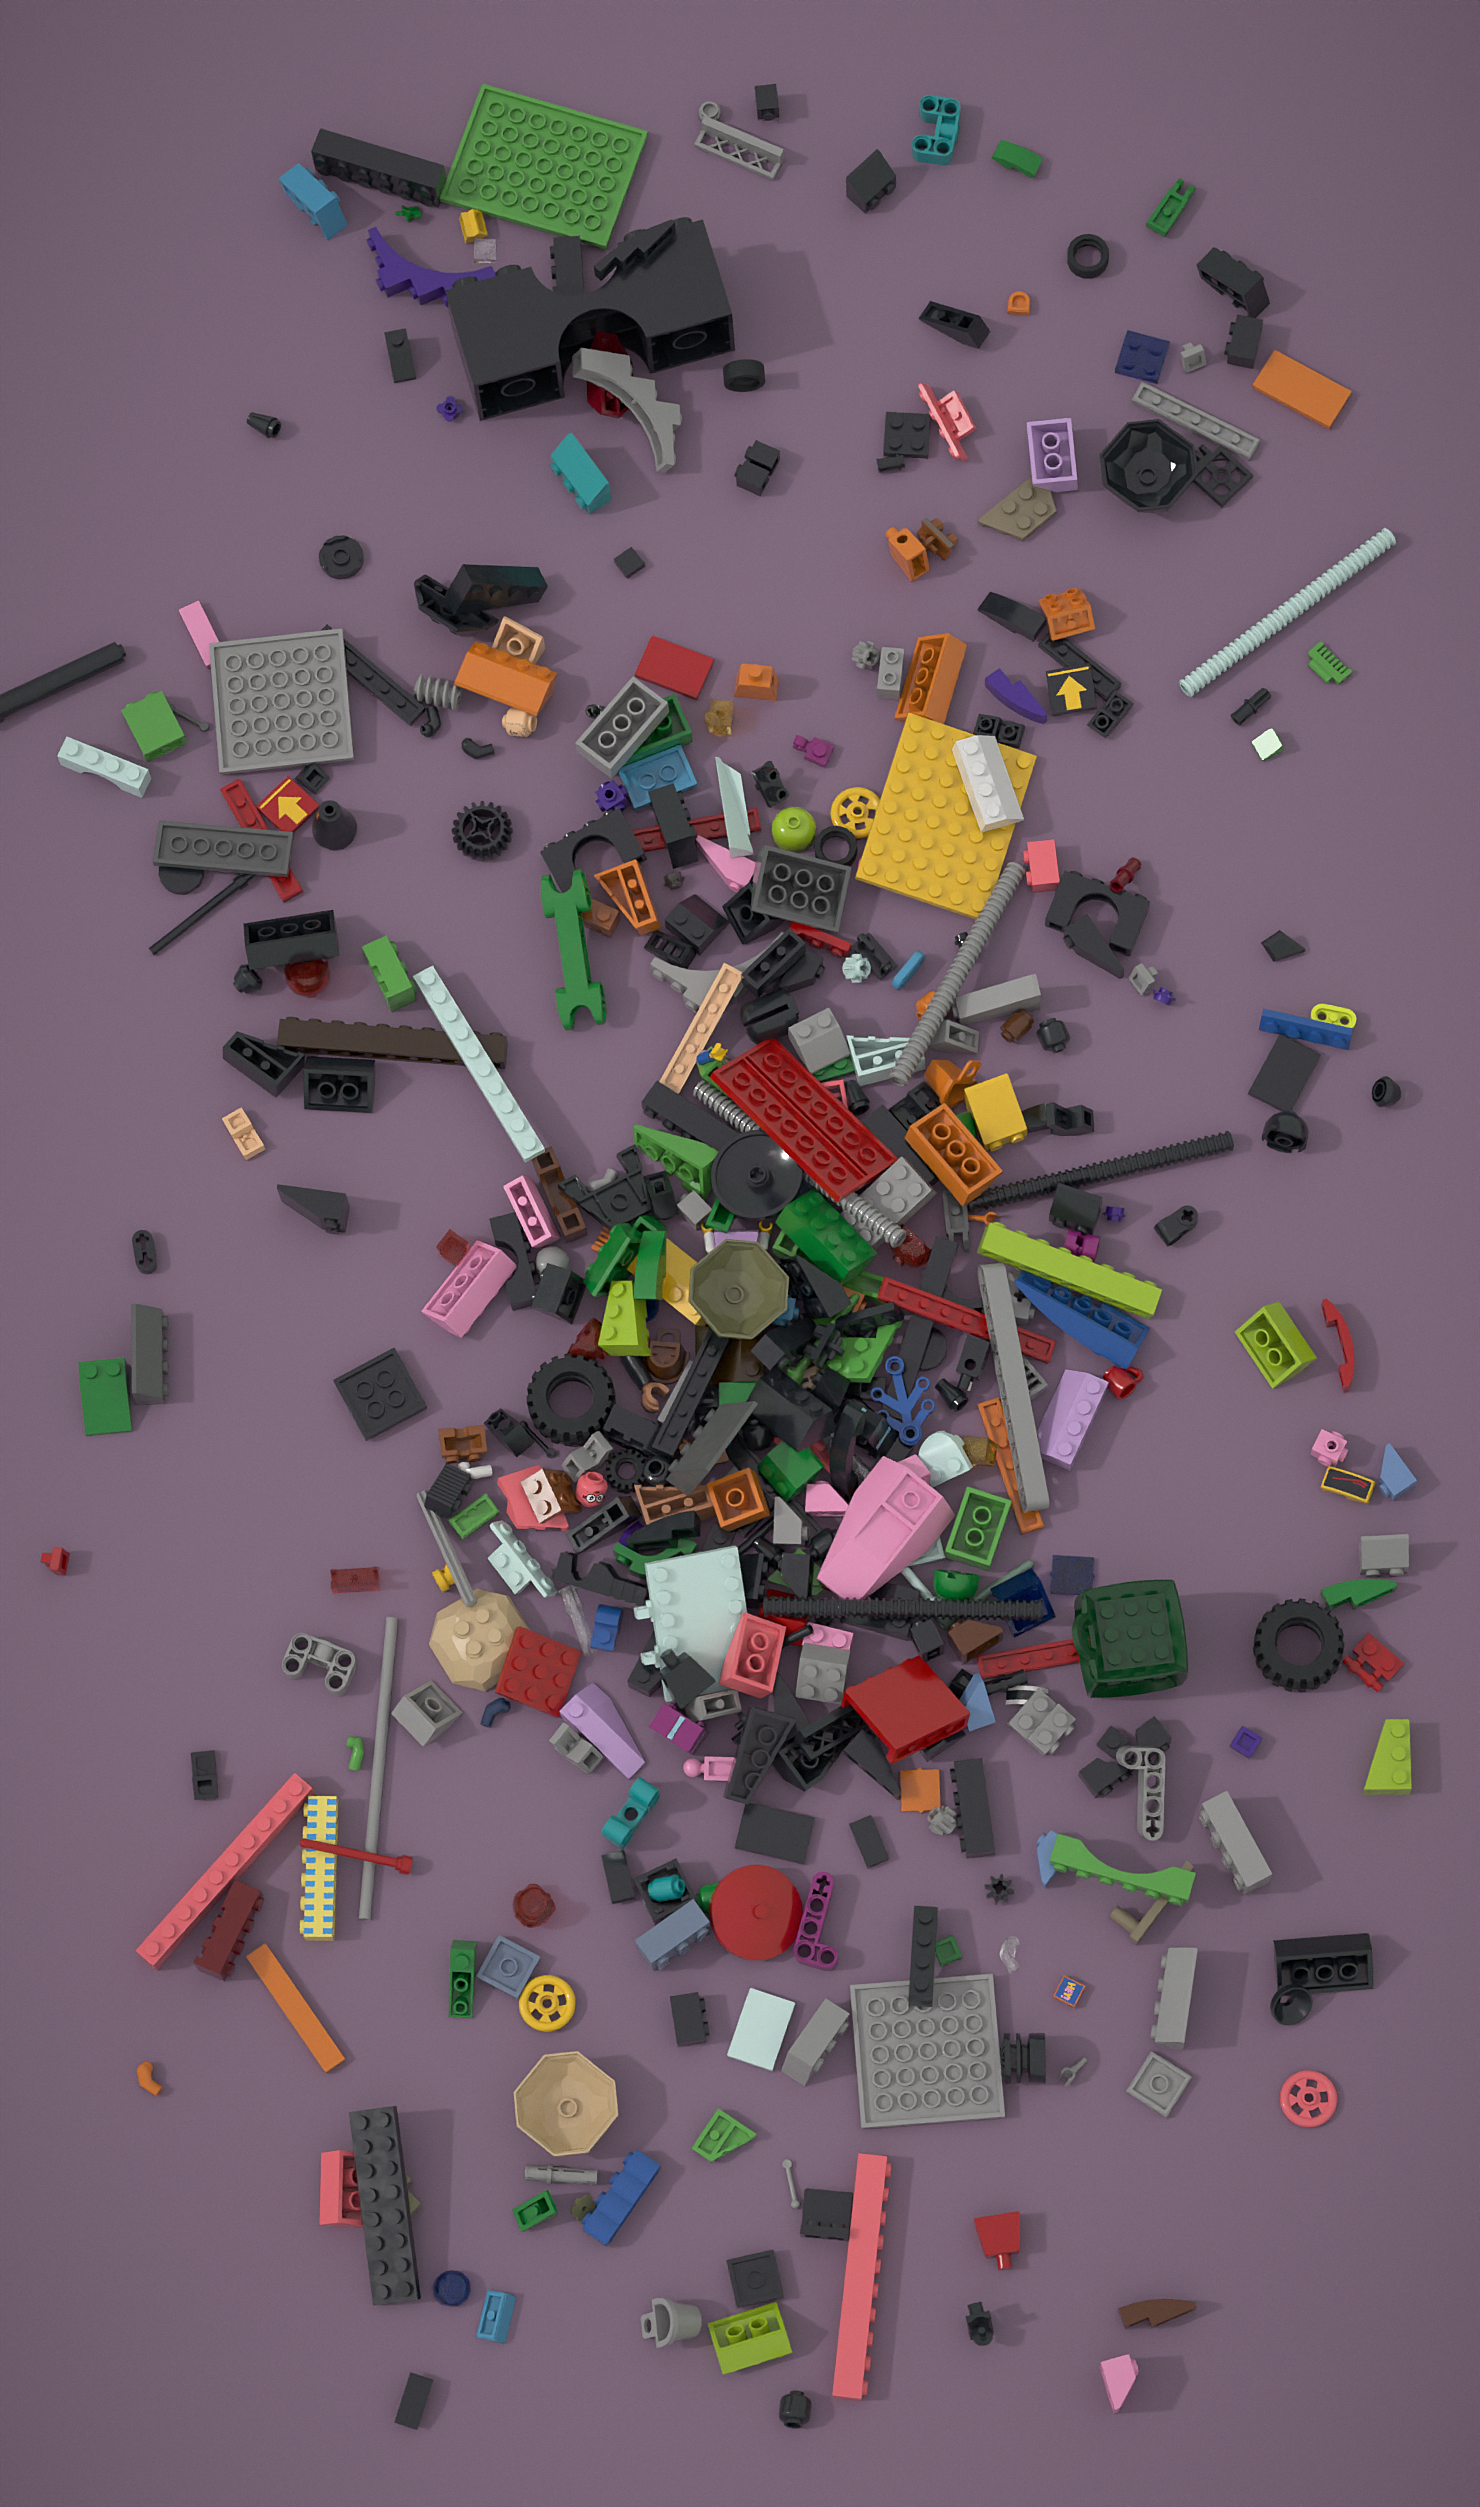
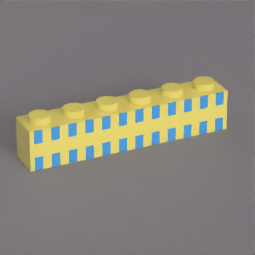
[300,1796,339,1941]

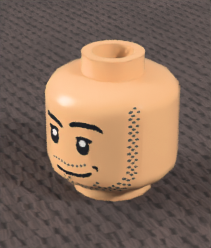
[502,707,537,737]

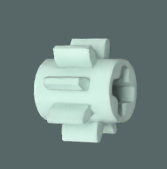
[842,954,871,983]

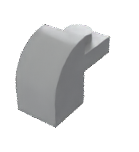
[561,1431,613,1483]
[549,1722,604,1775]

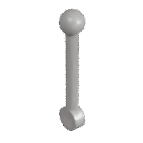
[782,2159,800,2209]

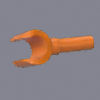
[968,1212,1001,1225]

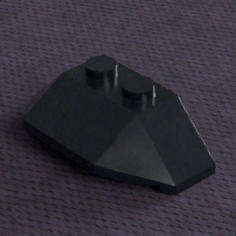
[414,574,499,637]

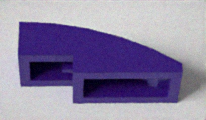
[985,668,1047,724]

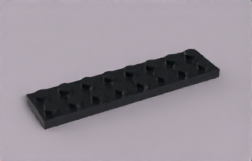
[349,2106,421,2305]

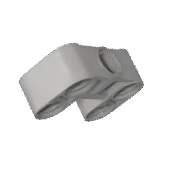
[282,1633,357,1697]

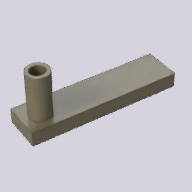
[1109,1861,1194,1945]

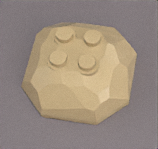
[429,1589,530,1692]
[513,2051,619,2157]

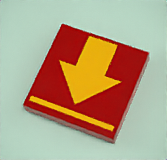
[256,776,320,833]

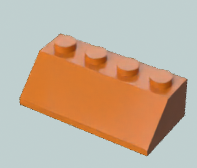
[894,633,967,724]
[454,641,557,716]
[905,1103,1003,1206]

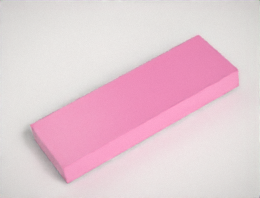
[179,600,219,669]

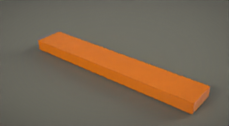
[977,1397,1044,1535]
[246,1943,346,2074]

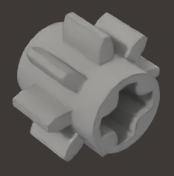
[851,641,880,669]
[928,1805,957,1836]

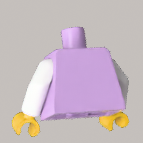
[701,1221,773,1253]

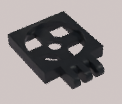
[1193,444,1253,508]

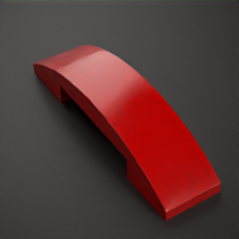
[1321,1299,1354,1393]

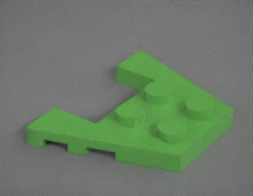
[813,1316,902,1383]

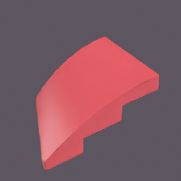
[497,1464,569,1531]

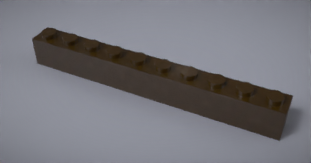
[277,1017,508,1069]

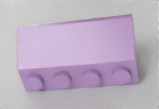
[1037,1369,1109,1471]

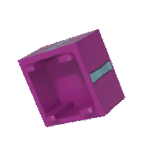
[649,1702,709,1756]

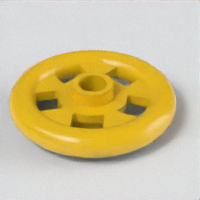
[830,787,880,839]
[519,1975,576,2032]

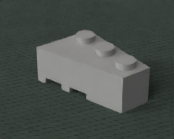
[781,1998,849,2087]

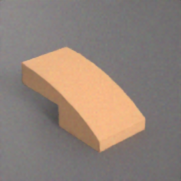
[222,1107,266,1160]

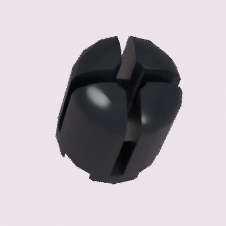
[740,986,800,1045]

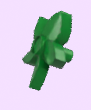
[395,205,422,222]

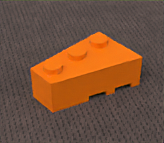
[594,859,662,936]

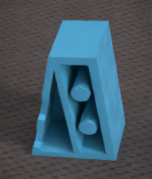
[278,163,348,241]

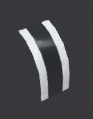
[1005,1686,1048,1705]

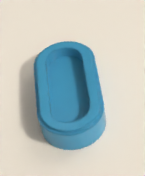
[891,950,926,990]

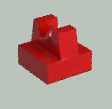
[40,1547,70,1576]

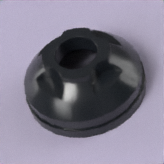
[1270,1984,1313,2025]

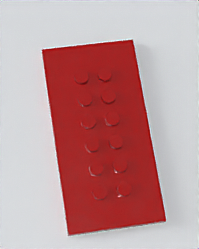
[710,1039,898,1203]

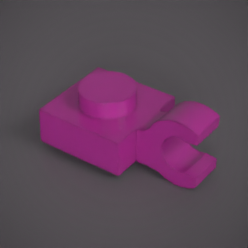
[793,735,834,768]

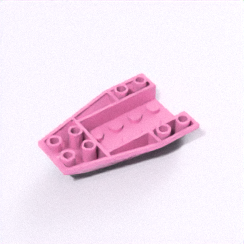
[817,1456,955,1600]

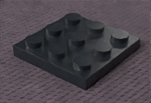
[333,1348,427,1441]

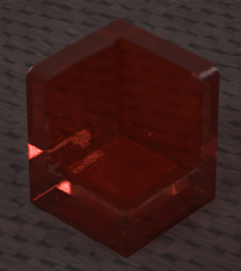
[436,1229,470,1267]

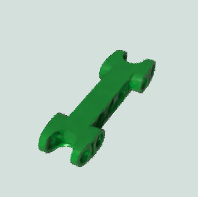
[541,869,606,1031]

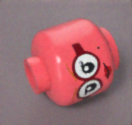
[575,1472,608,1508]

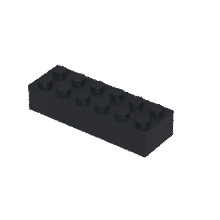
[311,128,447,207]

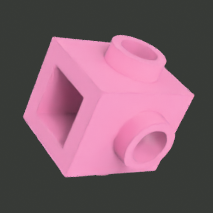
[1310,1429,1349,1467]

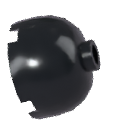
[1261,1111,1309,1153]

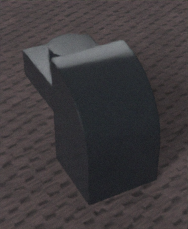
[1045,1103,1094,1136]

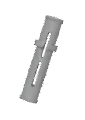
[525,2164,598,2185]

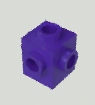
[595,780,630,812]

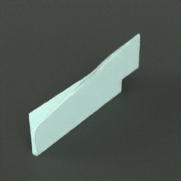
[715,757,753,858]

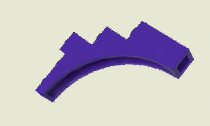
[366,227,495,308]

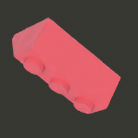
[319,2150,363,2227]

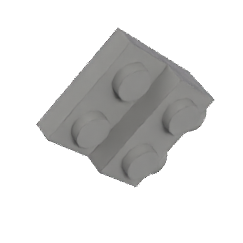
[1007,1688,1076,1755]

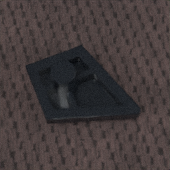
[1261,930,1306,962]

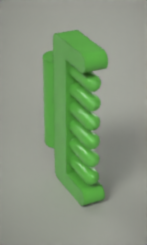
[1308,641,1352,685]

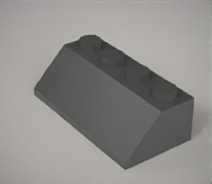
[131,1304,169,1405]

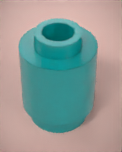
[648,1875,685,1902]

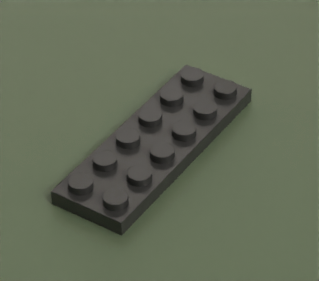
[153,820,294,877]

